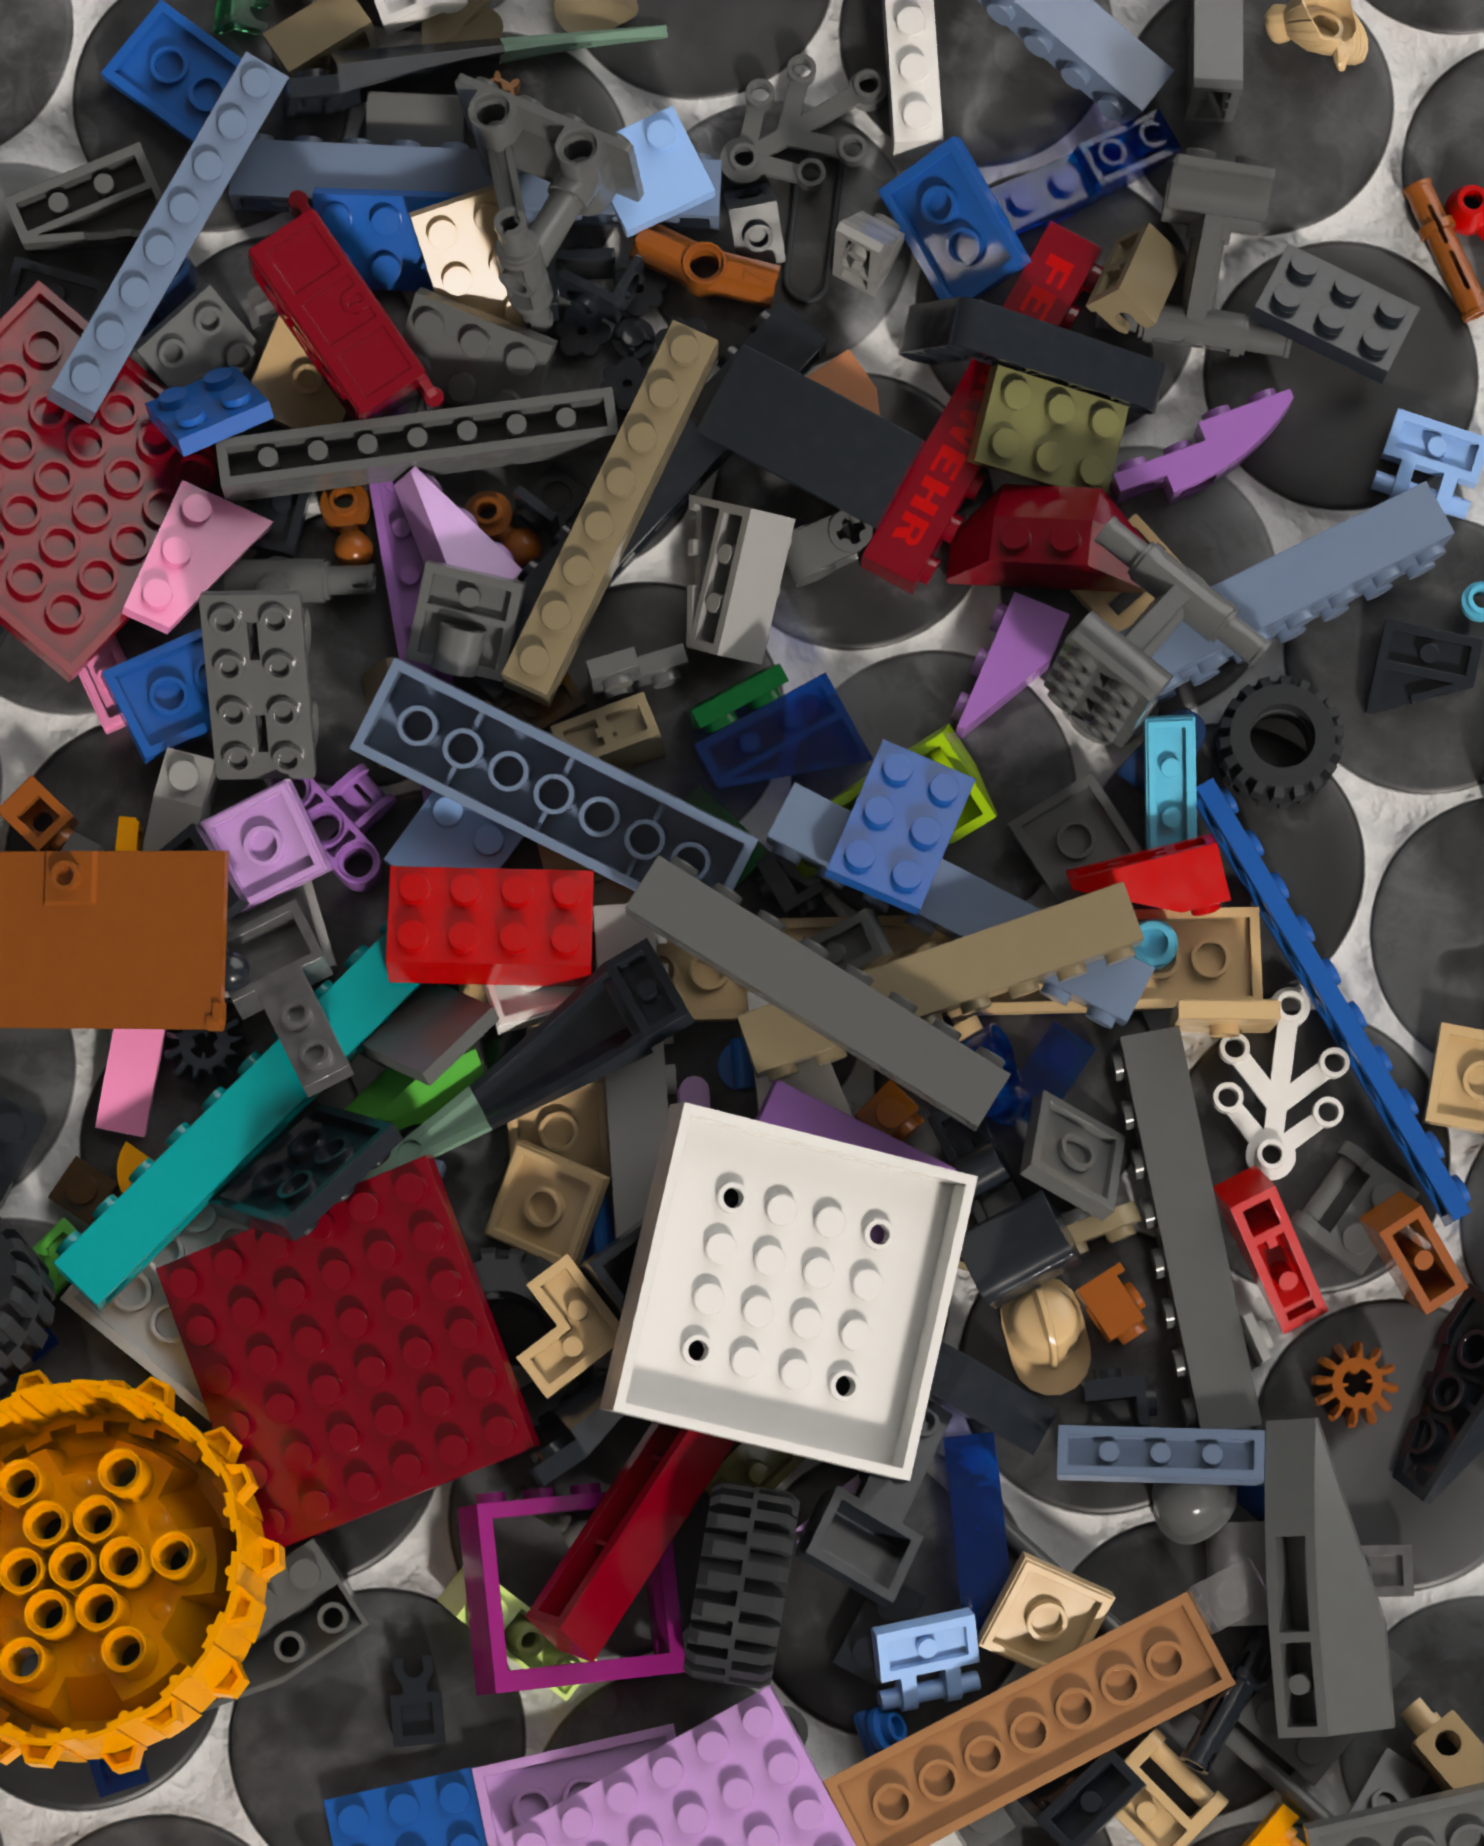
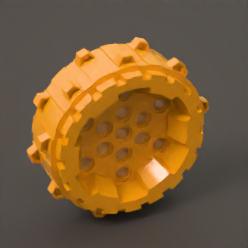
[0,1370,286,1775]

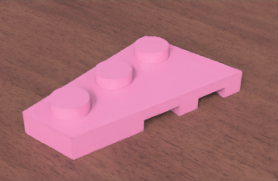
[121,480,273,634]

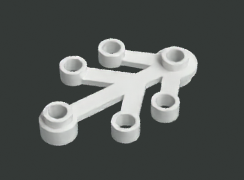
[1212,987,1350,1181]

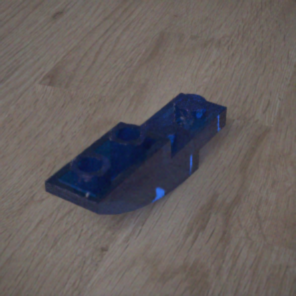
[990,109,1183,235]

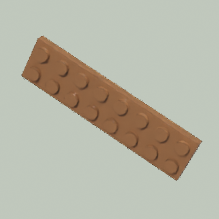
[823,1591,1236,1846]

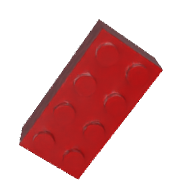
[386,866,594,987]

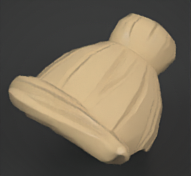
[1264,0,1368,72]

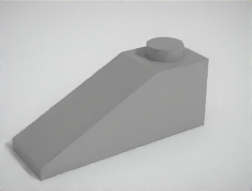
[832,211,905,298]
[142,747,220,851]

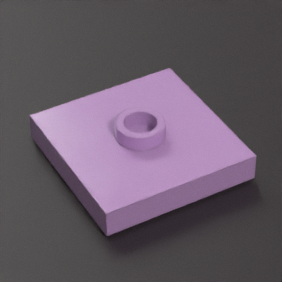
[199,779,333,913]

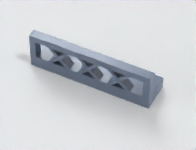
[1057,1425,1265,1486]

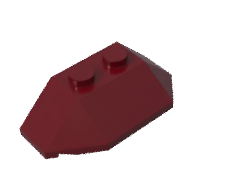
[946,484,1146,593]

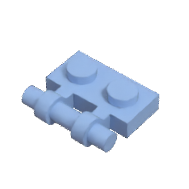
[1371,408,1484,520]
[871,1607,981,1712]

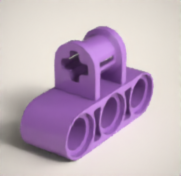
[269,763,397,892]

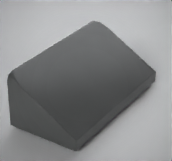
[366,91,465,147]

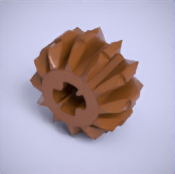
[1310,1341,1399,1428]

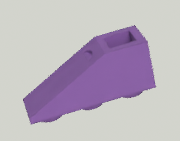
[951,592,1070,739]

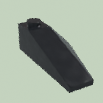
[1392,1283,1484,1505]

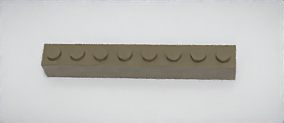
[501,320,718,707]
[737,882,1144,1083]

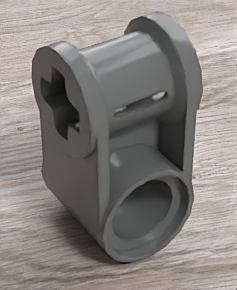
[785,511,873,587]

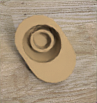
[1000,1278,1091,1396]

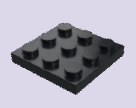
[208,1101,403,1241]

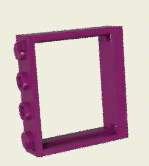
[457,1483,685,1696]

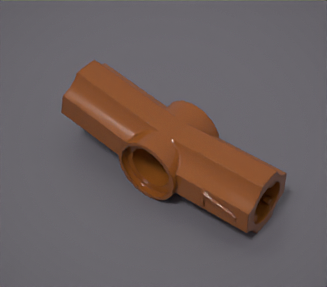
[629,224,781,309]

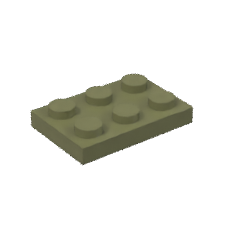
[967,365,1129,495]

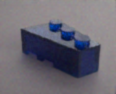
[690,672,874,791]

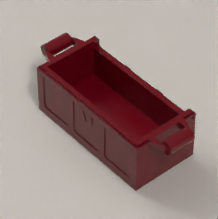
[248,190,444,421]

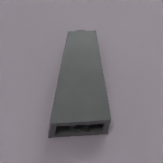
[1184,0,1243,122]

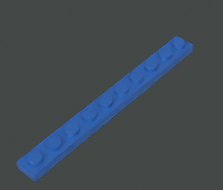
[1196,778,1472,1227]

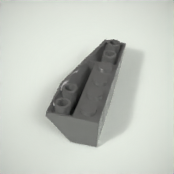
[1265,1417,1395,1738]
[123,1538,370,1712]

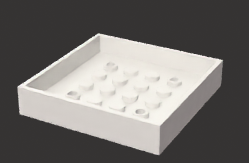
[599,1102,978,1481]

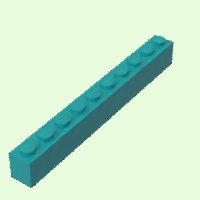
[53,919,426,1313]

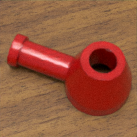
[1444,185,1484,243]

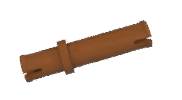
[1402,178,1484,323]

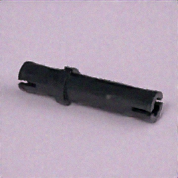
[1179,1626,1271,1775]

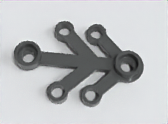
[720,54,888,191]

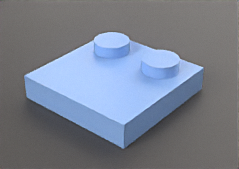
[610,106,716,238]
[384,791,524,869]

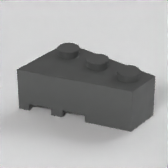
[2,142,162,253]

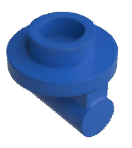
[717,1037,755,1092]
[851,1705,907,1758]

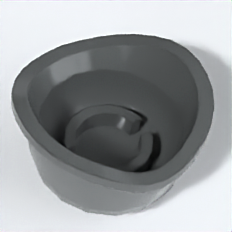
[1151,1483,1238,1545]

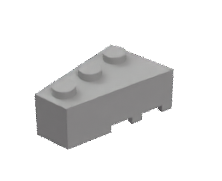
[686,494,796,665]

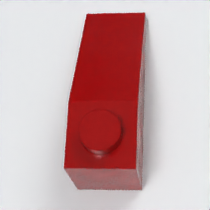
[1065,833,1231,916]
[1213,1165,1328,1334]

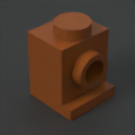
[0,775,79,851]
[854,1079,925,1142]
[1074,1262,1148,1345]

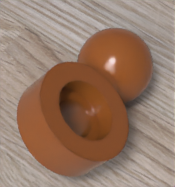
[320,485,373,565]
[464,491,542,567]

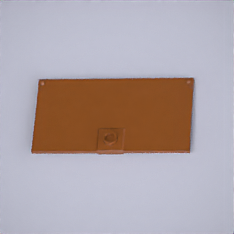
[0,851,229,1031]

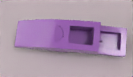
[1110,388,1294,505]

